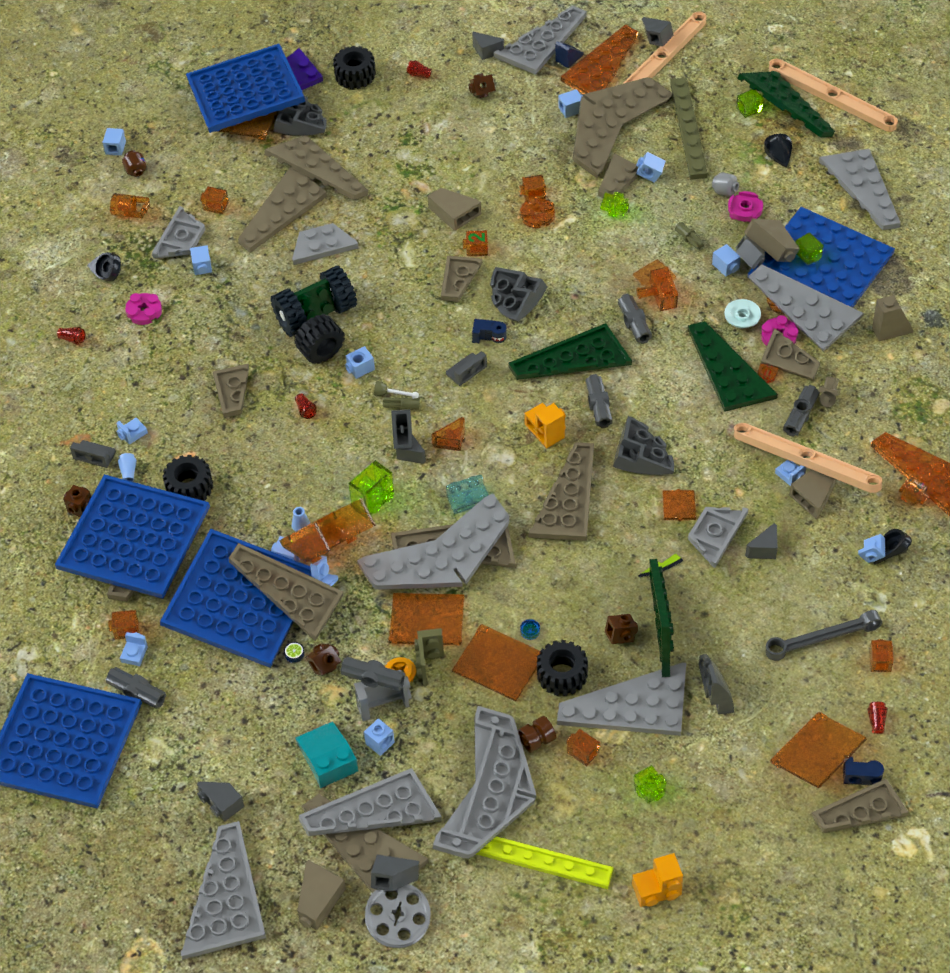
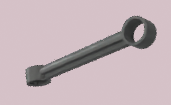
[766,610,883,661]

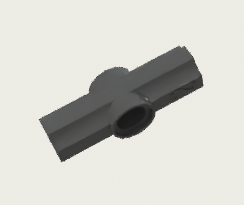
[618,294,652,344]
[585,374,612,428]
[783,385,820,437]
[341,657,405,691]
[106,667,166,709]

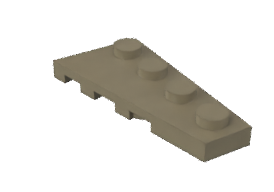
[812,779,909,833]

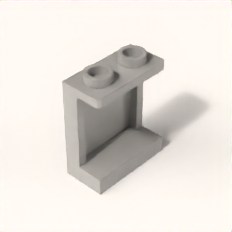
[354,670,412,721]

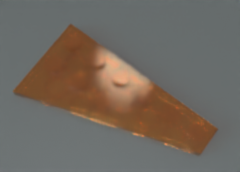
[561,24,638,95]
[871,432,950,516]

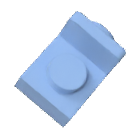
[116,418,148,445]
[775,460,806,486]
[858,534,885,563]
[310,555,338,586]
[120,632,148,666]

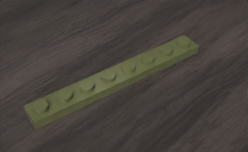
[670,78,708,180]

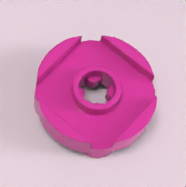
[728,191,763,222]
[125,293,162,325]
[761,315,798,346]

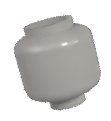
[712,172,739,197]

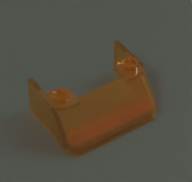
[279,498,376,564]

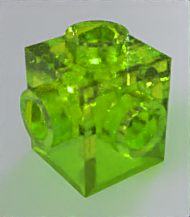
[600,191,629,218]
[634,765,667,804]

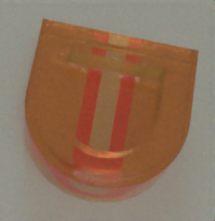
[758,363,778,384]

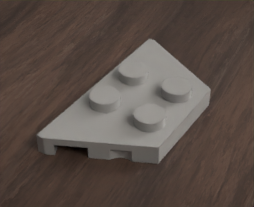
[152,206,205,259]
[292,223,359,265]
[688,507,748,568]

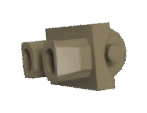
[818,376,841,407]

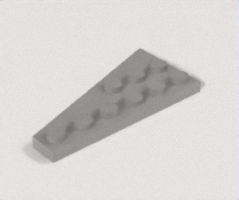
[494,6,587,75]
[819,149,900,230]
[748,264,864,352]
[299,768,442,836]

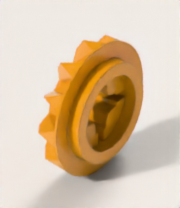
[385,657,416,682]

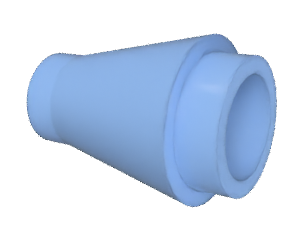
[118,453,137,482]
[291,507,311,534]

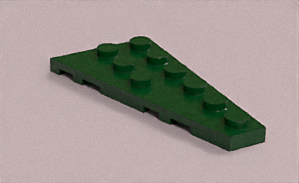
[737,71,835,138]
[688,321,778,412]
[508,323,632,380]
[649,559,674,677]

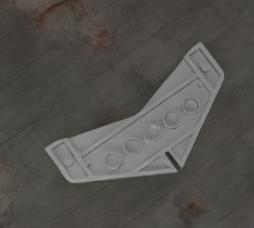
[357,493,509,590]
[432,706,537,859]

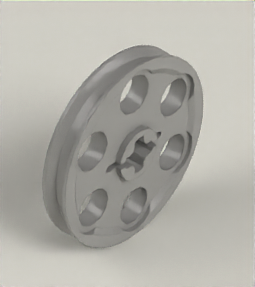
[365,884,431,948]

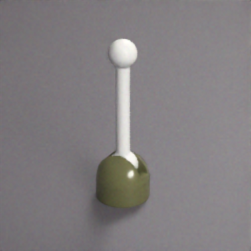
[374,381,419,398]

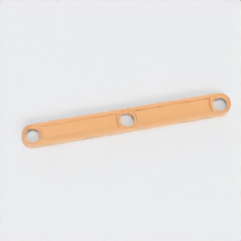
[623,12,706,84]
[769,59,898,132]
[734,423,882,493]

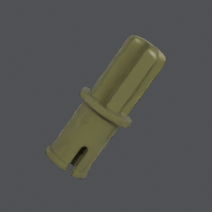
[675,222,704,249]
[383,396,420,410]

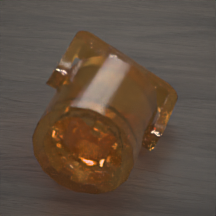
[110,193,150,218]

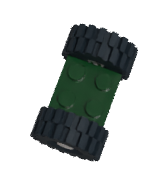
[270,266,357,337]

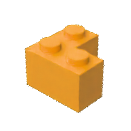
[524,403,566,448]
[632,853,683,907]

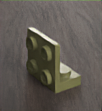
[414,628,444,686]

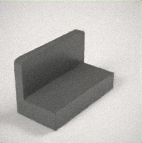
[446,351,487,386]
[70,440,116,468]

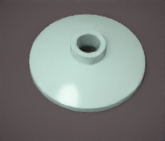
[724,299,761,328]

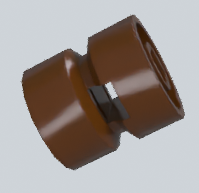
[518,716,557,753]

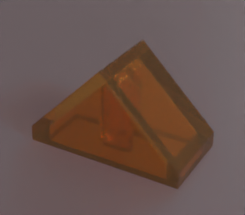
[431,416,465,451]

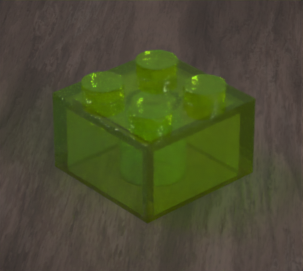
[348,460,394,518]

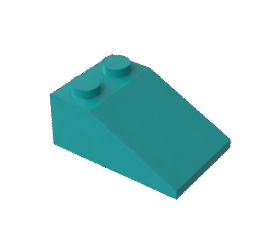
[295,721,358,788]

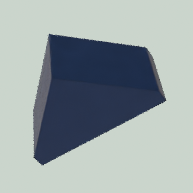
[555,41,584,68]

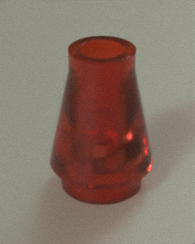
[406,60,432,79]
[57,327,86,345]
[295,393,317,419]
[867,701,888,734]

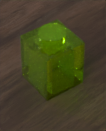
[736,89,764,118]
[795,232,823,265]

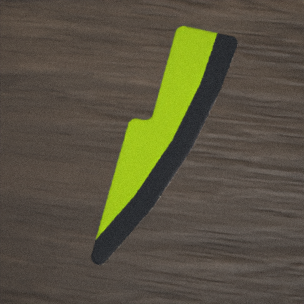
[638,554,683,577]

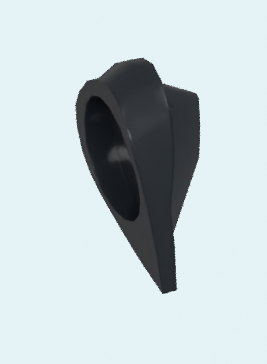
[764,134,792,168]
[88,252,121,282]
[873,529,912,565]

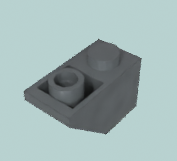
[642,17,674,46]
[735,234,765,269]
[197,781,245,822]
[371,854,419,891]

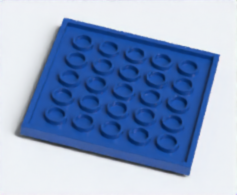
[186,44,306,133]
[748,207,895,308]
[55,474,210,599]
[160,528,312,668]
[0,673,142,809]

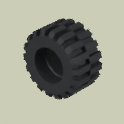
[333,46,376,89]
[294,314,345,364]
[163,455,213,501]
[537,640,588,696]

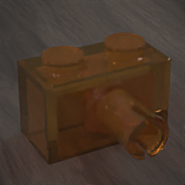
[636,267,679,311]

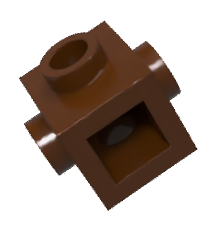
[468,73,496,98]
[63,485,91,517]
[604,614,638,644]
[305,643,341,675]

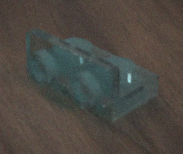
[446,475,489,514]

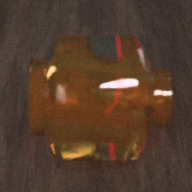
[899,478,929,507]

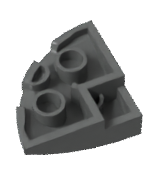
[273,95,327,136]
[490,267,547,322]
[613,416,674,475]
[698,654,734,715]

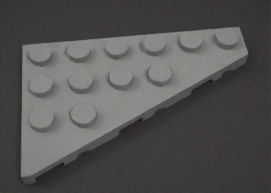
[557,663,686,736]
[181,821,266,960]

